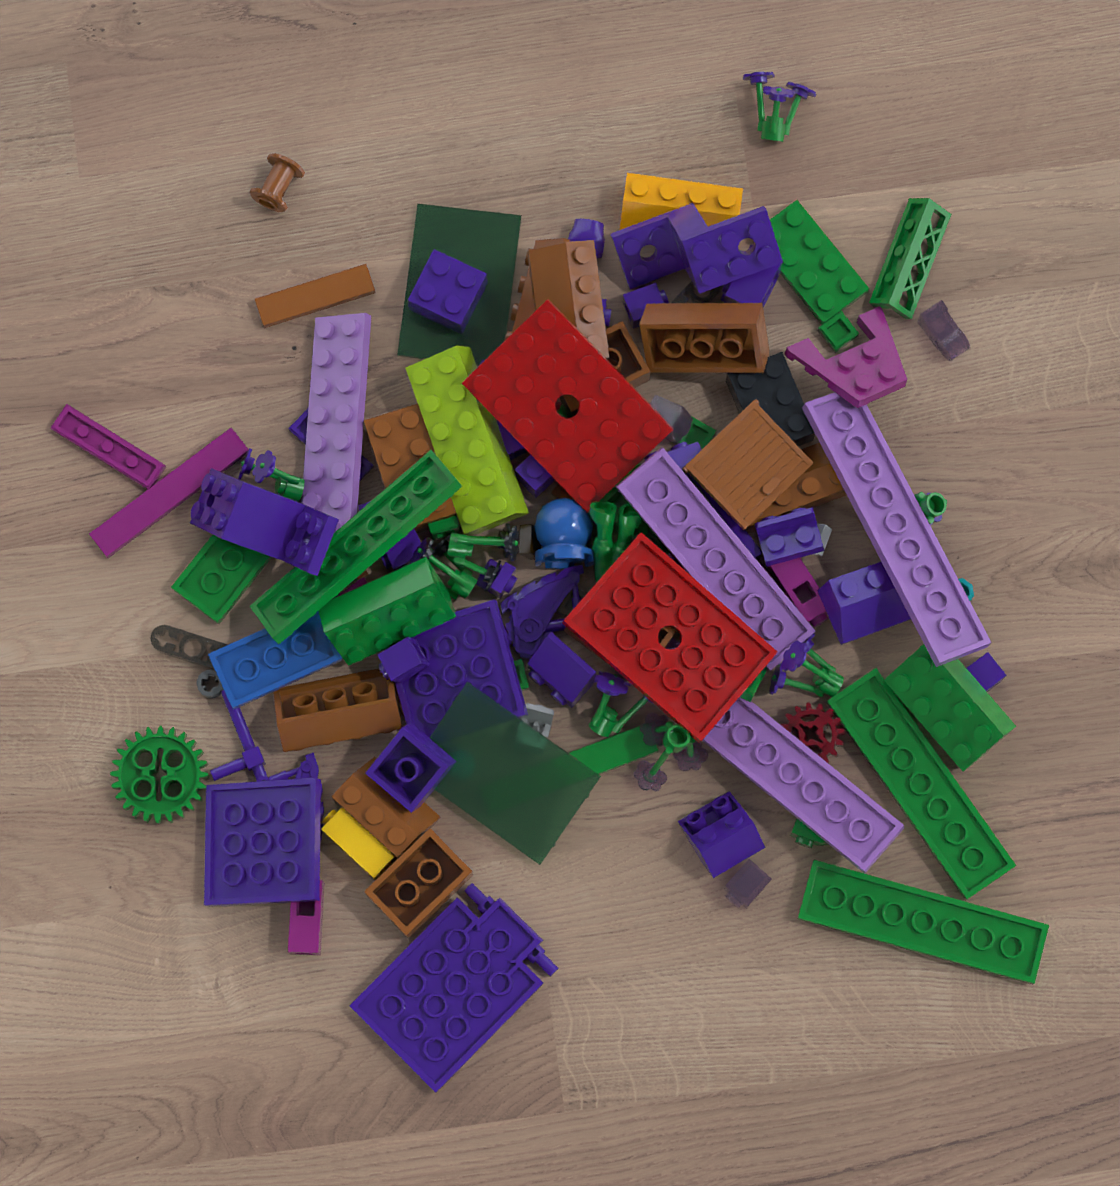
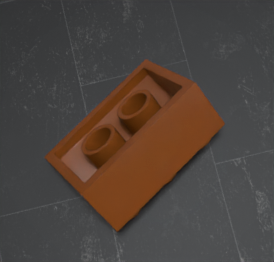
[331,756,441,859]

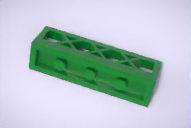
[869,198,952,319]

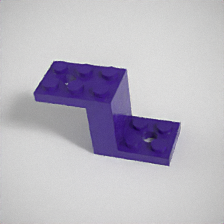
[611,203,783,294]
[190,468,339,576]

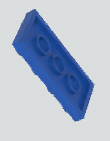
[208,611,343,710]

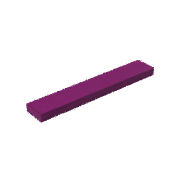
[89,427,249,558]

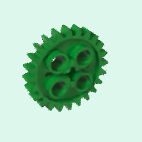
[110,726,209,824]

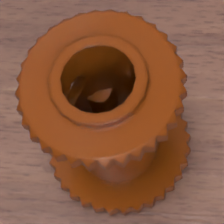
[250,153,305,212]

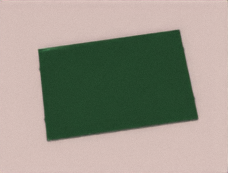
[397,204,522,366]
[430,682,601,865]

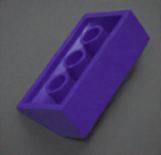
[817,562,911,645]

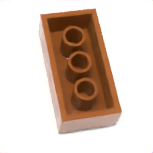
[639,303,770,373]
[364,404,456,533]

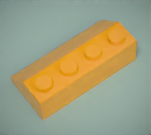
[619,173,743,230]

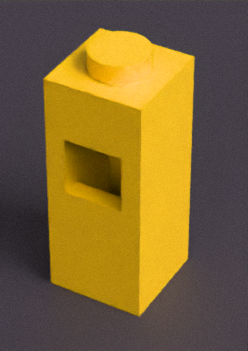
[321,807,397,880]

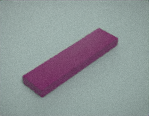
[51,404,166,490]

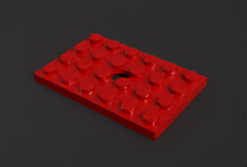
[462,299,674,512]
[562,532,778,743]

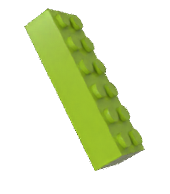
[405,346,529,535]

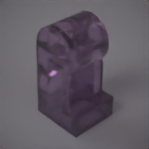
[918,300,970,361]

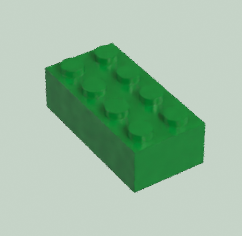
[318,557,456,666]
[884,644,1017,772]

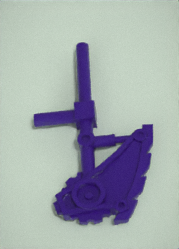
[501,565,584,659]
[210,690,324,844]

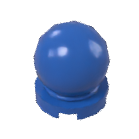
[535,498,594,570]

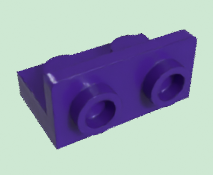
[755,508,824,567]

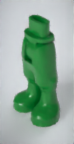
[589,501,644,583]

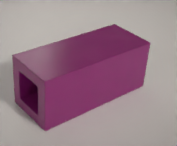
[767,558,829,628]
[288,880,325,956]

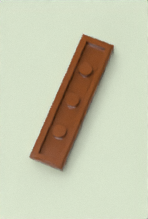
[255,264,376,328]

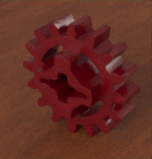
[780,702,845,764]

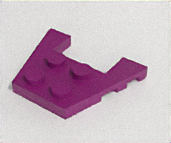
[784,307,908,408]

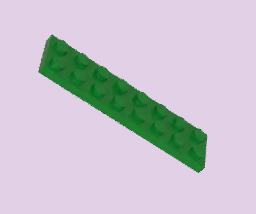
[250,450,462,644]
[826,668,1017,901]
[797,860,1049,985]

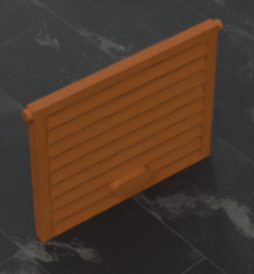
[682,399,813,530]

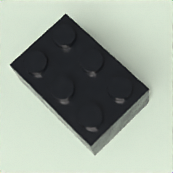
[726,352,815,446]

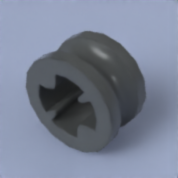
[197,670,224,698]

